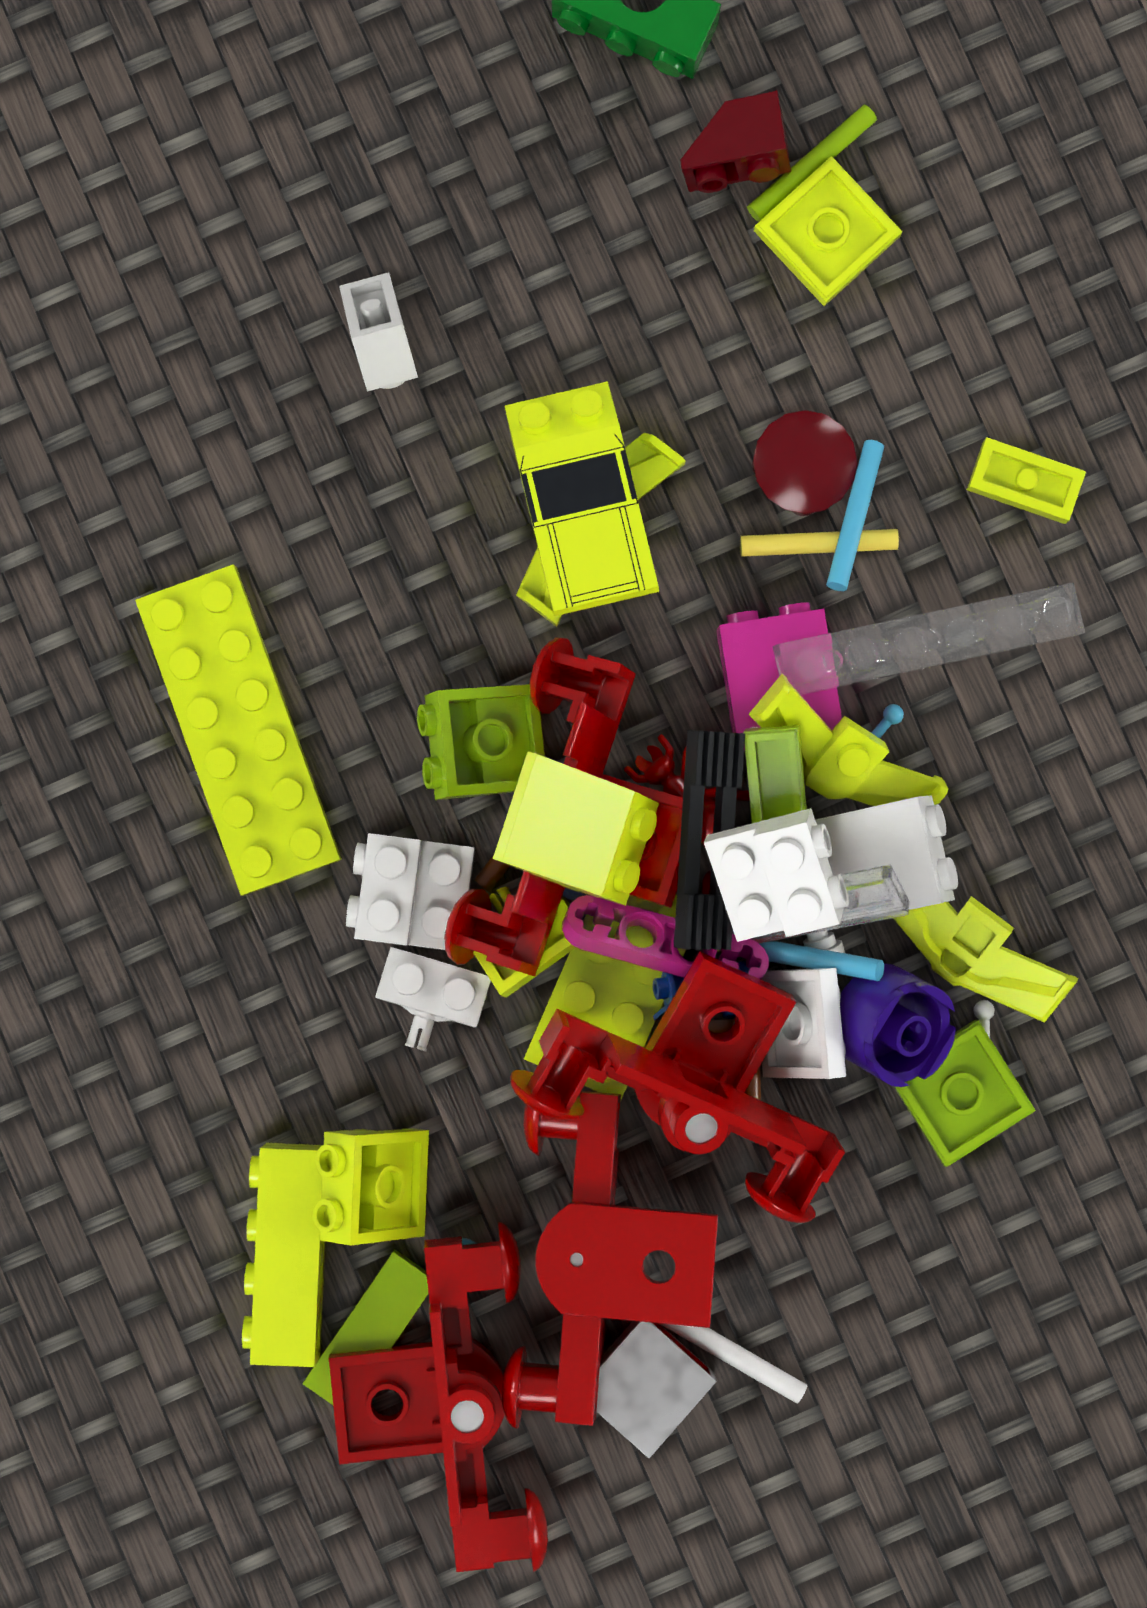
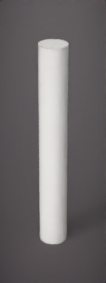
[659,1323,807,1404]

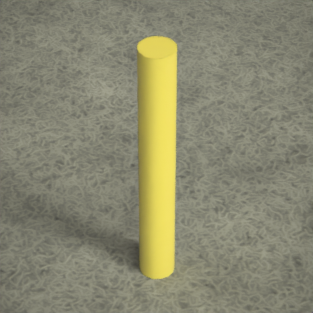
[740,529,899,557]

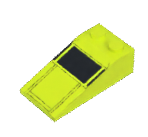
[505,381,659,616]

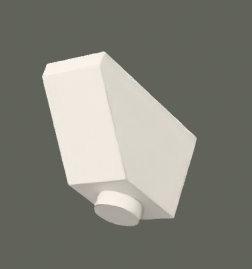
[339,272,418,392]

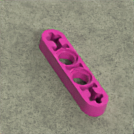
[562,895,769,980]

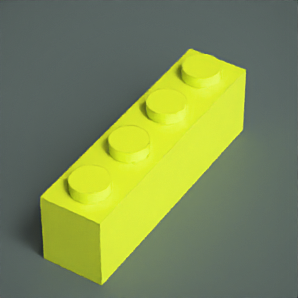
[242,1143,325,1367]

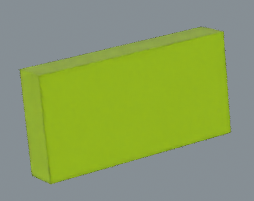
[743,725,807,823]

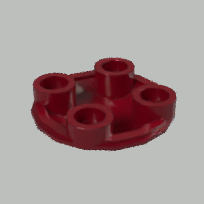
[752,410,858,516]

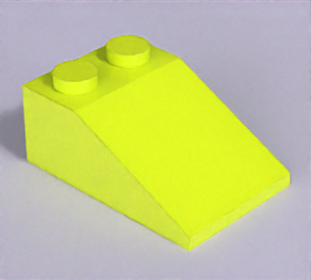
[493,751,659,906]

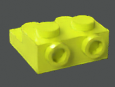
[313,1128,429,1246]

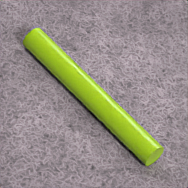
[747,104,877,222]

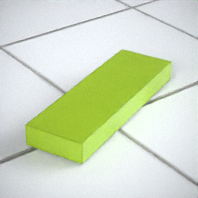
[302,1249,429,1405]

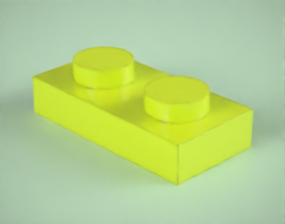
[966,437,1086,524]

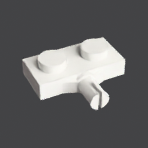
[375,947,491,1052]

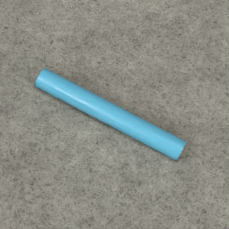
[826,440,884,591]
[751,938,884,981]

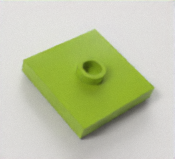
[893,1019,1036,1167]

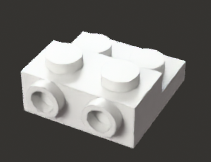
[704,808,849,942]
[346,833,475,950]

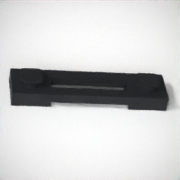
[674,730,745,950]

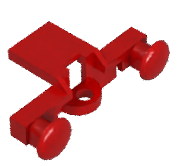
[444,638,705,976]

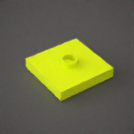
[754,156,902,306]

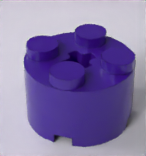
[840,964,956,1087]

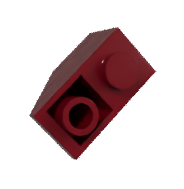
[680,91,791,193]

